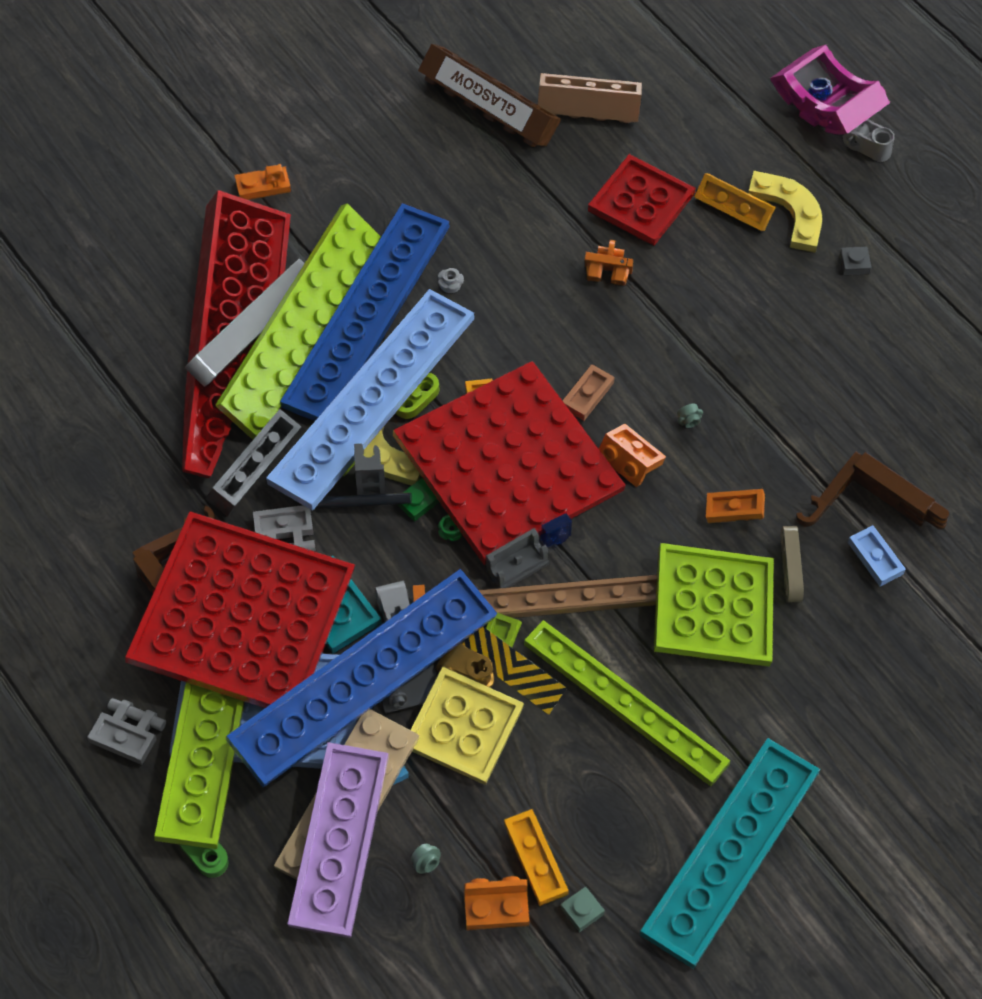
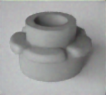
[438,268,464,293]

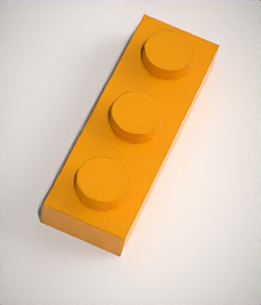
[694,173,776,231]
[504,809,569,906]

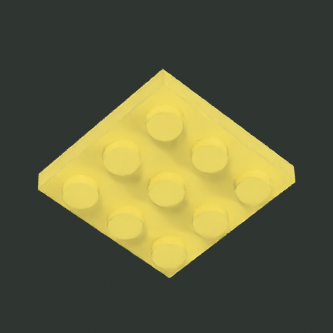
[411,667,524,785]

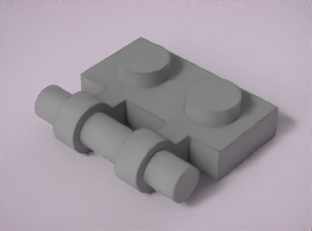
[253,505,316,551]
[87,698,166,765]

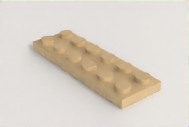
[274,709,419,880]

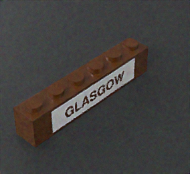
[418,44,561,148]

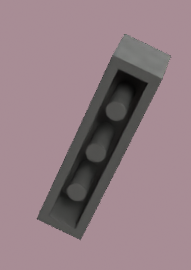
[205,409,302,517]

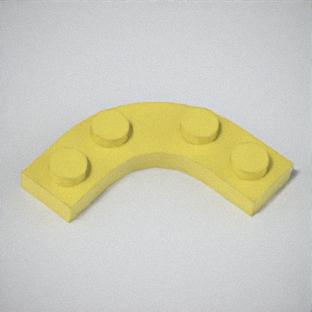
[748,171,822,253]
[363,427,421,486]

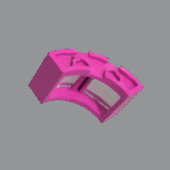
[770,45,890,135]

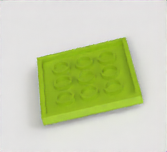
[654,543,774,667]

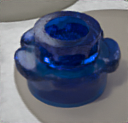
[808,78,833,101]

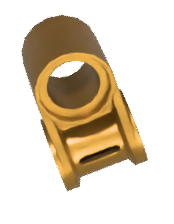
[436,643,494,688]

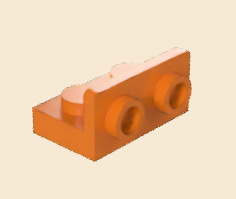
[599,424,666,487]
[464,876,530,930]

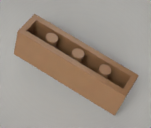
[538,73,642,123]

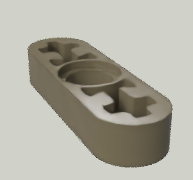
[781,526,804,602]

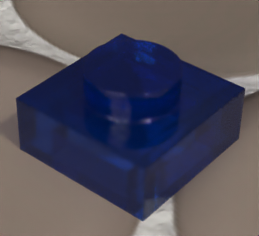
[541,513,572,547]

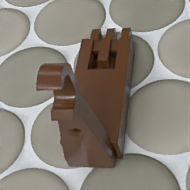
[796,451,949,530]
[132,506,215,595]

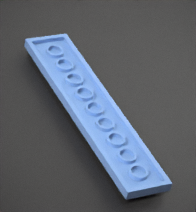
[266,289,474,510]

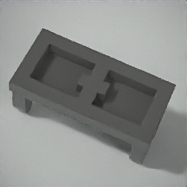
[354,443,386,495]
[486,528,549,588]

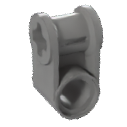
[843,119,894,162]
[375,581,410,622]

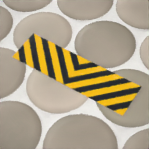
[463,627,566,714]

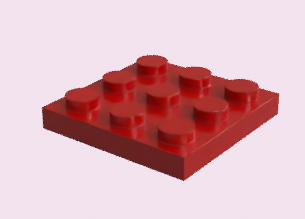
[588,154,695,246]

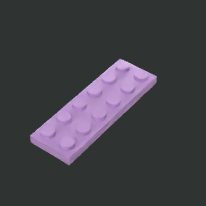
[288,742,389,938]

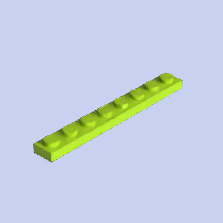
[524,620,730,787]

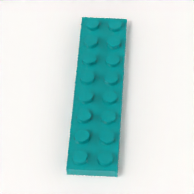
[640,738,820,969]

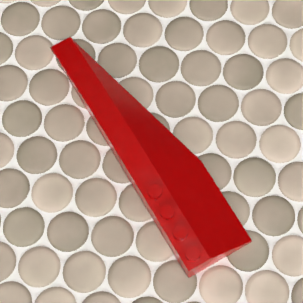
[183,190,291,479]

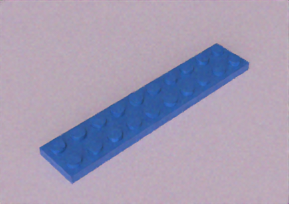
[280,203,449,421]
[225,569,498,787]

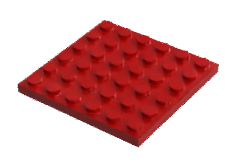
[393,361,626,565]
[125,511,355,708]

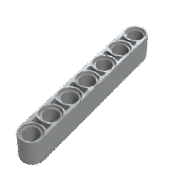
[185,258,305,387]

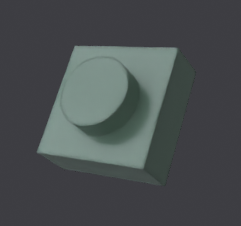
[560,886,605,932]

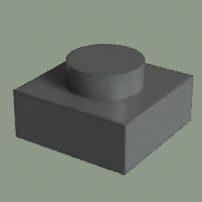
[840,247,871,275]

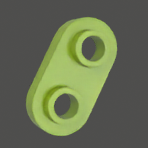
[396,373,440,419]

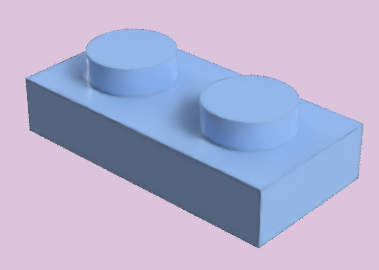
[848,525,906,586]

